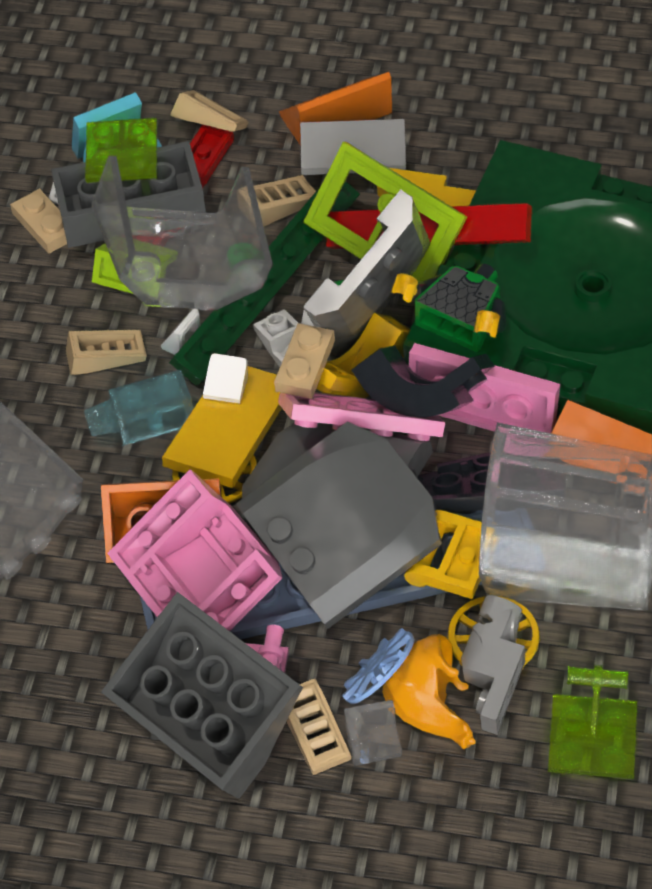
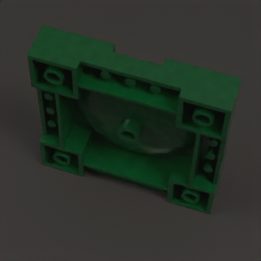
[403,140,652,434]

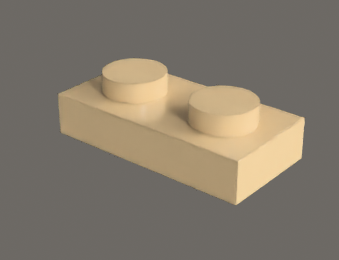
[10,188,67,254]
[274,323,335,399]

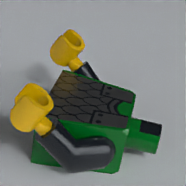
[391,264,507,353]

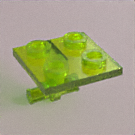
[85,118,157,183]
[548,665,637,779]

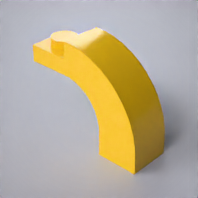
[316,313,410,398]

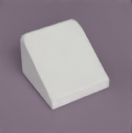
[161,308,201,355]
[203,354,248,404]

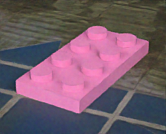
[409,343,560,446]
[278,392,445,441]

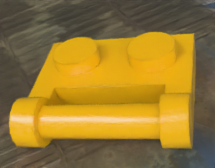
[404,510,500,599]

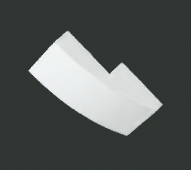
[253,309,298,367]

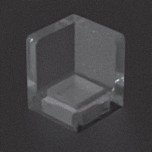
[344,700,402,766]

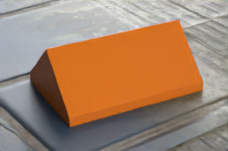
[279,72,392,146]
[542,400,652,499]
[101,478,222,563]

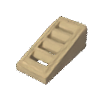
[170,90,249,132]
[241,175,316,228]
[66,330,147,375]
[286,679,351,775]

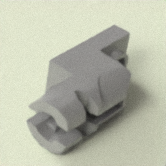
[461,595,525,735]

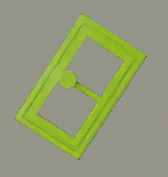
[303,142,467,282]

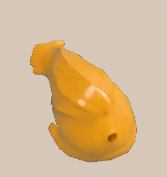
[382,634,476,749]

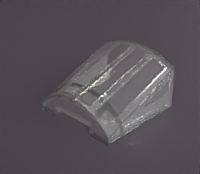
[479,422,652,611]

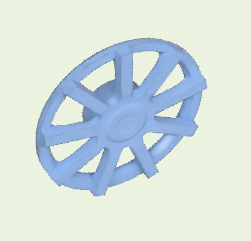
[342,628,414,704]

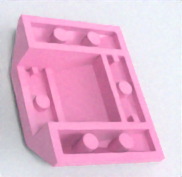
[107,469,282,631]

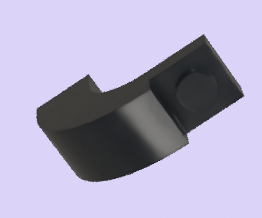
[352,345,495,417]

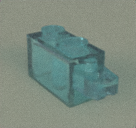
[84,370,193,446]

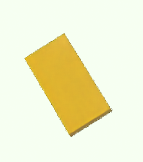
[162,366,282,488]

